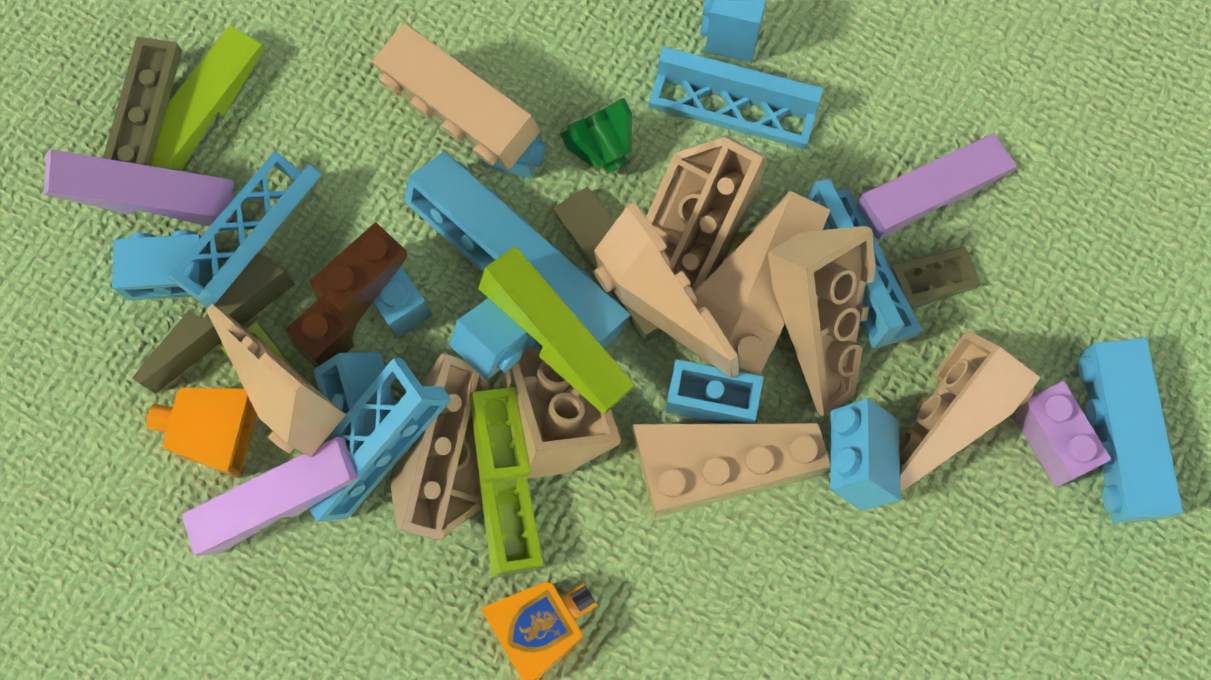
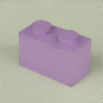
[1012,381,1112,488]

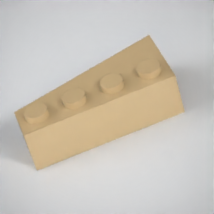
[371,22,541,170]

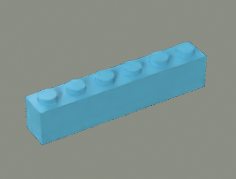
[404,151,630,350]

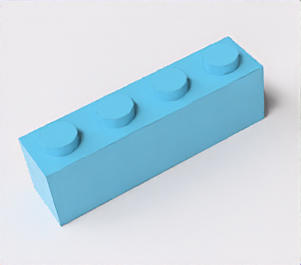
[1078,338,1183,524]

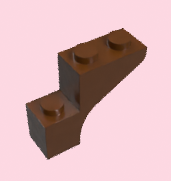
[285,222,408,368]

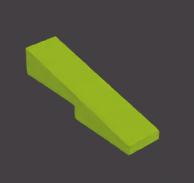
[151,25,266,171]
[478,246,635,415]
[470,387,543,578]

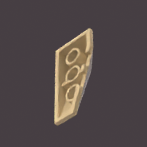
[768,226,876,416]
[206,304,346,457]

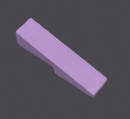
[856,133,1017,241]
[44,150,234,227]
[182,437,358,556]

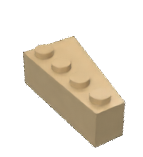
[632,423,831,518]

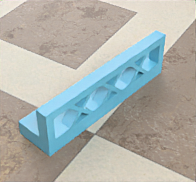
[649,46,824,149]
[168,151,322,308]
[806,179,923,349]
[309,358,452,522]

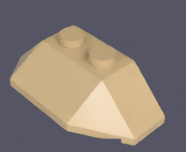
[646,135,766,291]
[390,353,491,540]

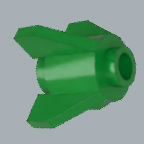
[560,98,633,174]

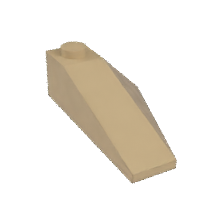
[693,191,831,376]
[594,202,739,378]
[899,330,1041,492]
[502,345,621,479]

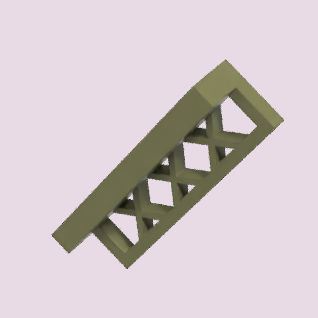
[103,36,182,166]

